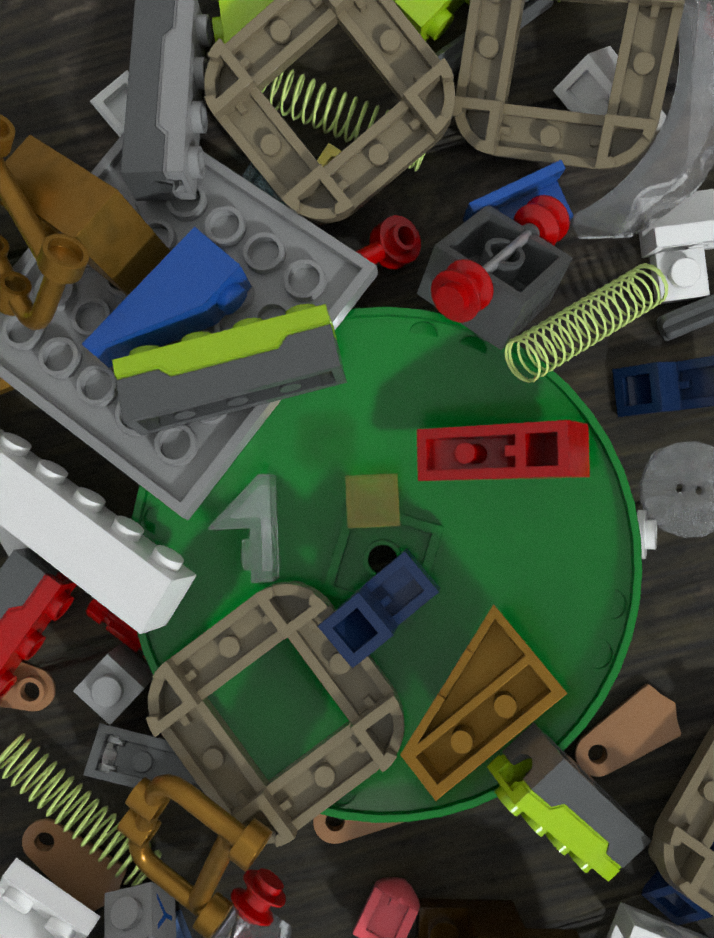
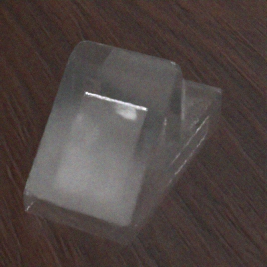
[208,474,280,583]

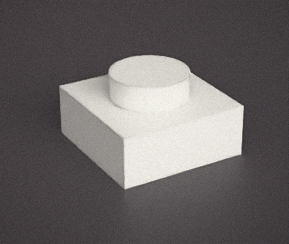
[649,247,710,304]

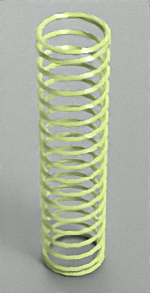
[261,69,425,171]
[505,263,668,383]
[0,733,162,887]

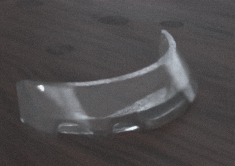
[573,0,714,239]

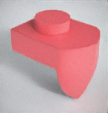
[352,877,420,938]

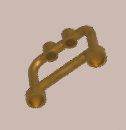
[0,114,89,330]
[117,774,273,938]

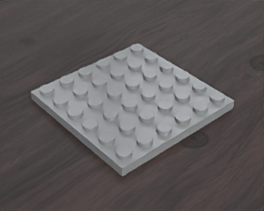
[0,133,378,520]

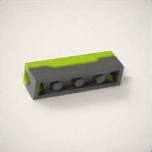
[112,304,347,436]
[487,722,652,882]

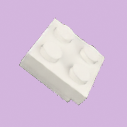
[0,858,100,938]

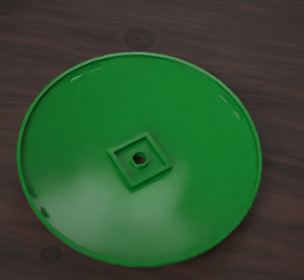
[132,307,642,823]

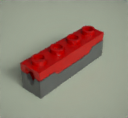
[0,548,77,699]

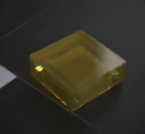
[345,473,400,528]

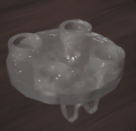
[639,441,714,538]

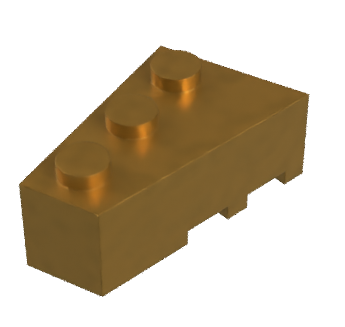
[0,135,170,296]
[400,604,568,801]

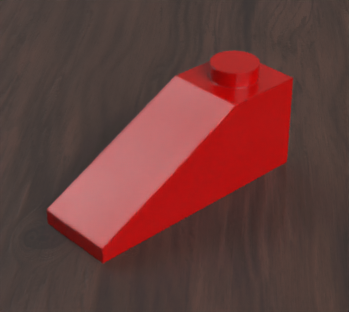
[417,420,590,481]

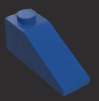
[82,226,252,368]

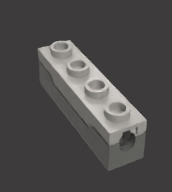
[121,0,213,201]

